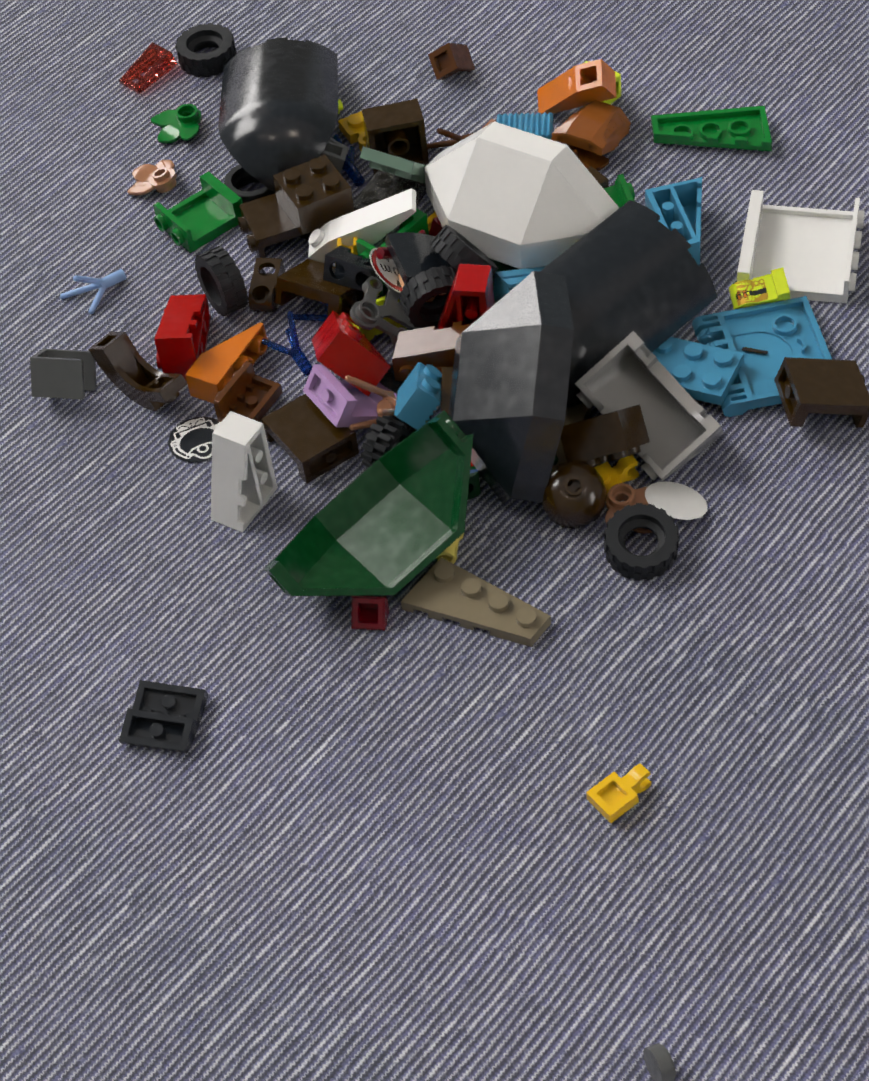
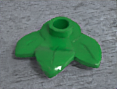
[150,104,202,144]

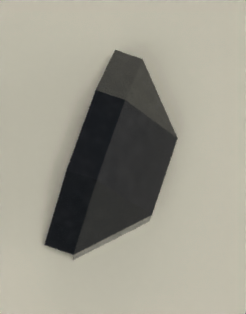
[448,271,574,504]

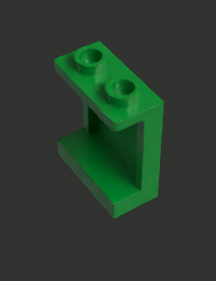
[153,171,243,253]

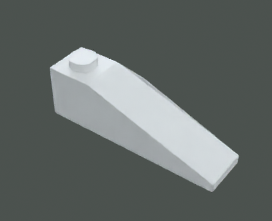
[308,188,416,266]

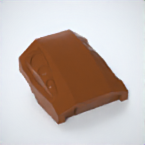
[551,100,631,156]

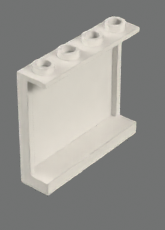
[737,190,865,303]

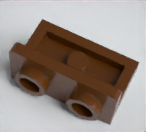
[213,361,283,422]

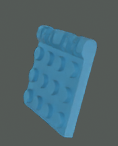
[692,296,832,417]

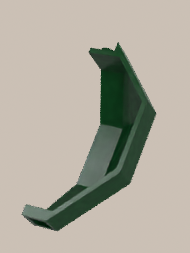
[264,410,473,596]

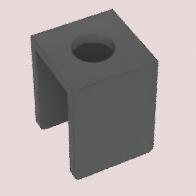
[30,348,97,400]

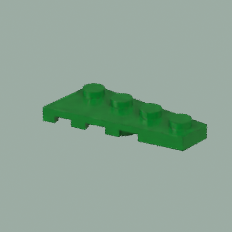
[651,106,772,152]

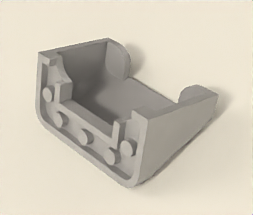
[575,331,724,481]

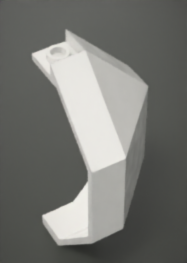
[424,121,619,269]

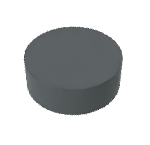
[643,1043,676,1081]

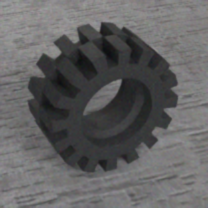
[361,415,415,468]

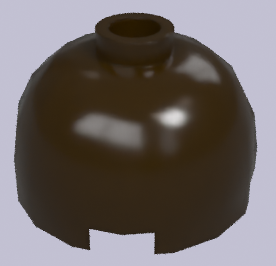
[542,461,607,529]

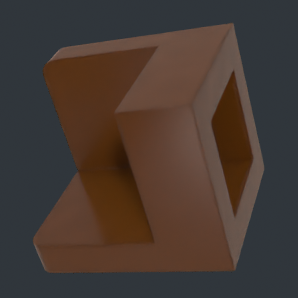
[428,43,475,80]

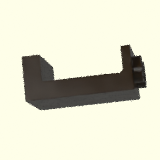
[238,193,320,258]
[274,259,365,316]
[774,357,869,428]
[261,394,359,484]

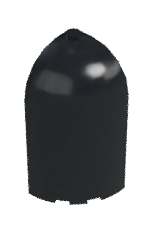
[218,38,338,193]
[540,200,717,409]

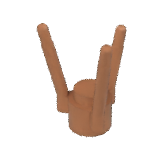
[345,375,397,430]

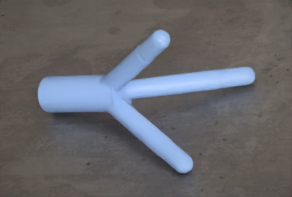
[60,269,126,314]

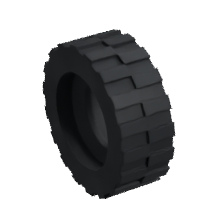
[175,23,237,77]
[430,225,498,275]
[194,246,248,316]
[400,266,457,328]
[604,503,679,581]

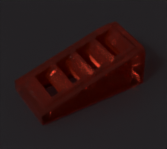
[119,42,177,94]

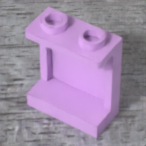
[303,364,398,427]

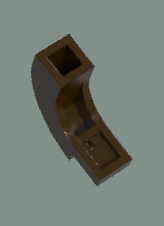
[88,331,187,411]

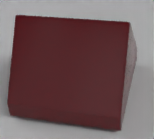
[351,595,390,631]

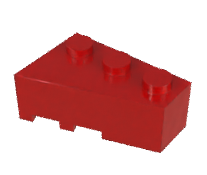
[437,264,494,329]
[154,294,211,381]
[311,310,391,396]

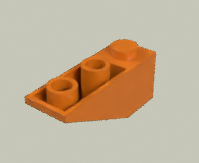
[537,59,617,114]
[185,322,268,404]

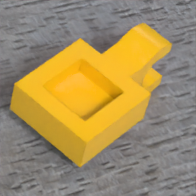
[594,455,639,495]
[586,763,652,823]

